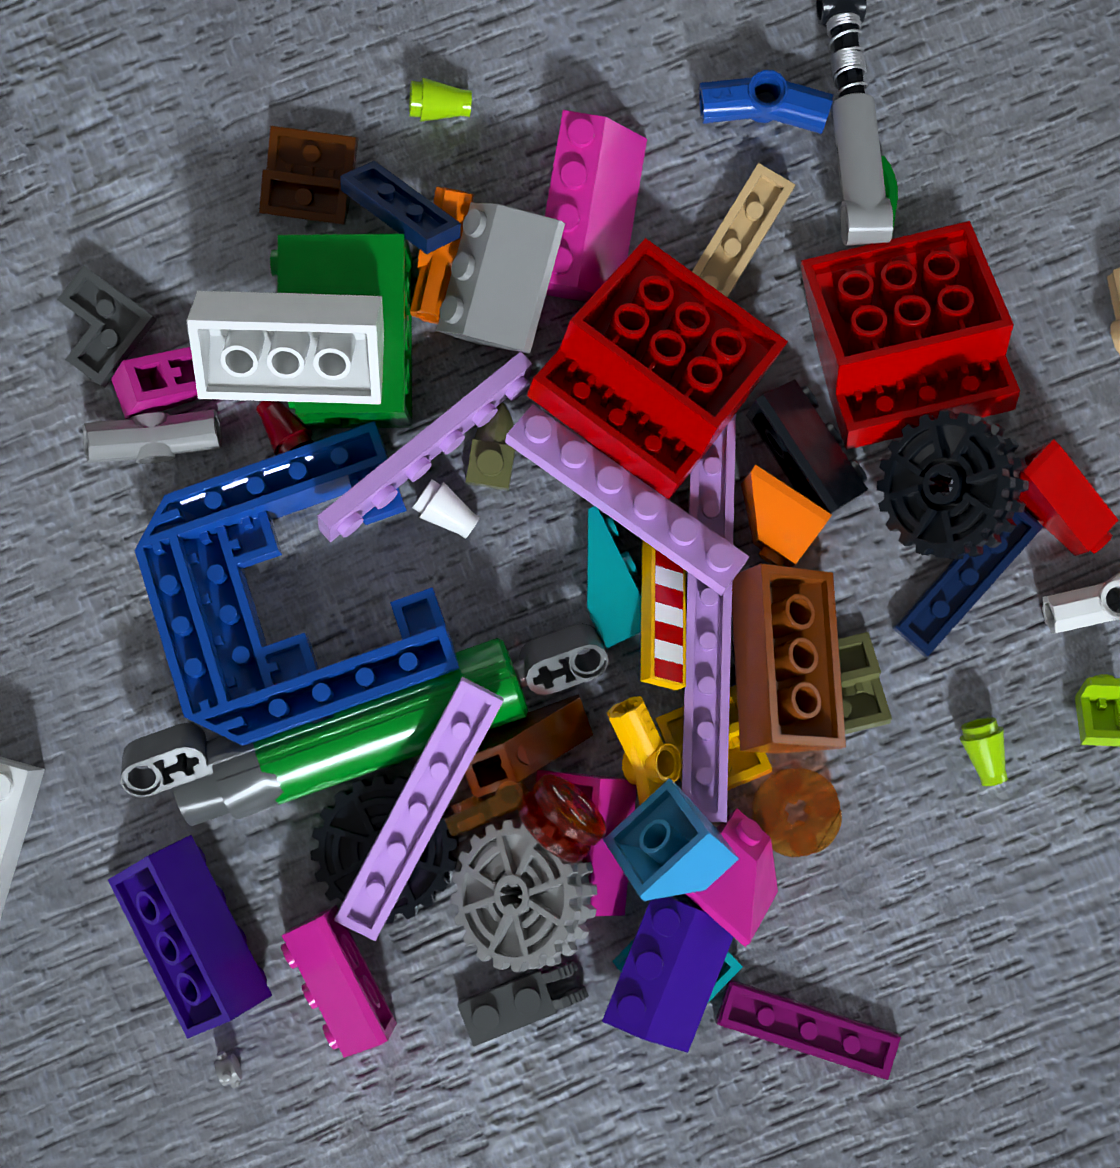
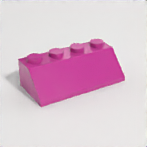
[545,110,647,302]

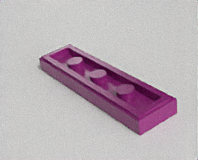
[715,980,901,1080]

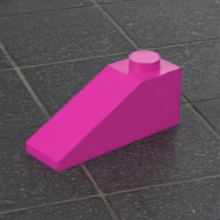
[111,347,198,419]

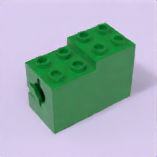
[270,234,412,429]

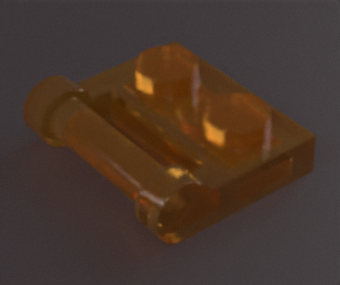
[444,781,530,836]

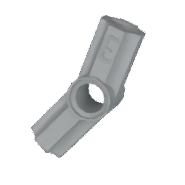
[83,409,223,464]

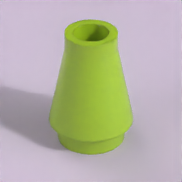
[409,77,472,122]
[959,717,1008,786]

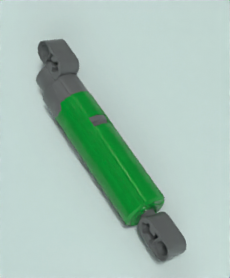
[120,623,609,827]

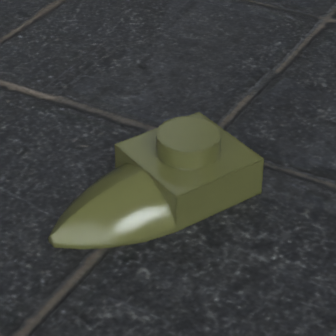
[466,402,516,491]

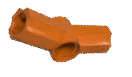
[410,186,474,324]

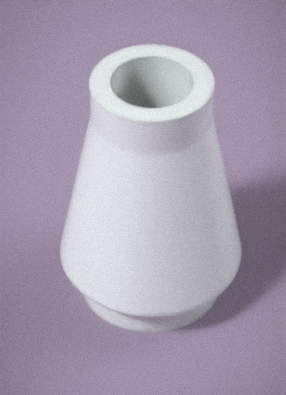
[412,479,480,539]

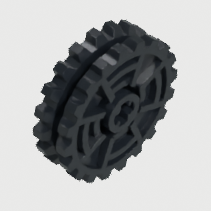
[877,410,1029,559]
[310,775,459,924]

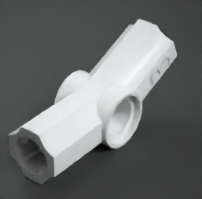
[1042,572,1120,634]

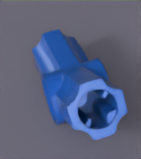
[699,70,834,134]

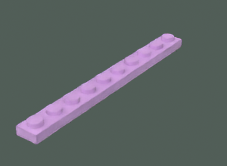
[682,414,736,823]

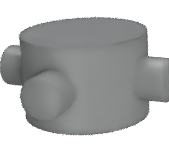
[214,1050,242,1088]

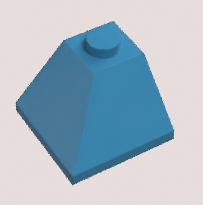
[603,778,739,901]

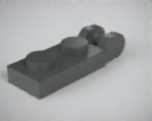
[457,960,589,1047]

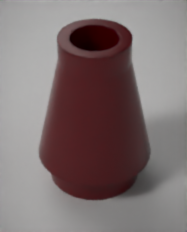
[256,401,313,456]

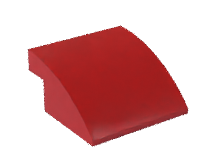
[801,221,1020,450]
[527,238,788,500]

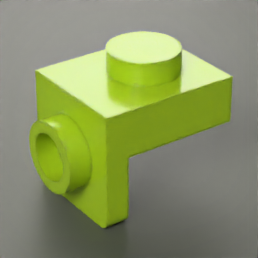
[1074,674,1120,747]

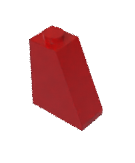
[1020,439,1119,556]

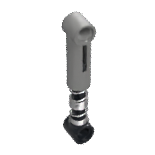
[816,0,893,246]

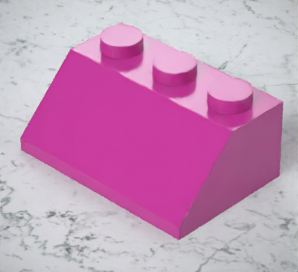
[532,770,637,916]
[281,905,397,1058]

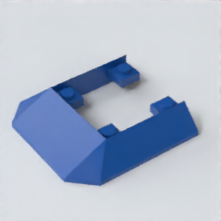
[135,421,460,746]

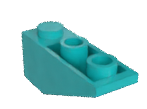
[587,506,642,650]

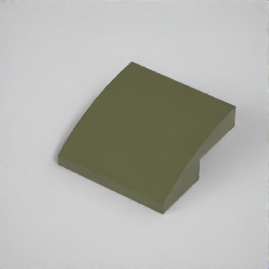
[838,632,892,734]

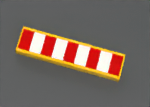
[640,540,686,690]

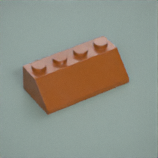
[732,564,846,753]

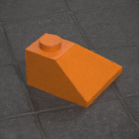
[741,465,832,567]

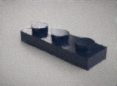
[341,160,461,254]

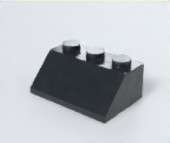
[746,379,868,514]

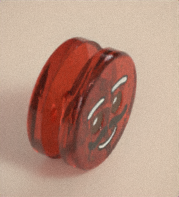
[518,774,607,863]

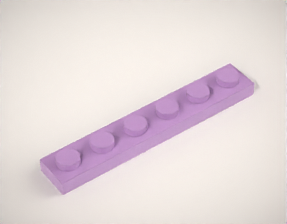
[317,352,532,542]
[505,404,749,596]
[334,677,503,941]

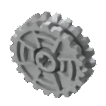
[451,820,598,972]

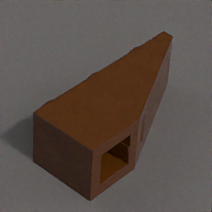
[465,694,593,799]

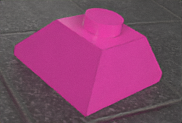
[686,808,778,947]

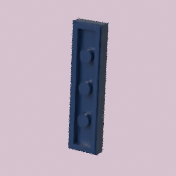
[892,510,1043,657]

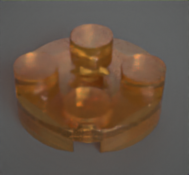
[751,768,842,857]

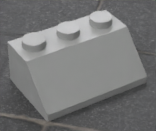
[436,202,565,353]

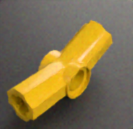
[607,696,682,806]

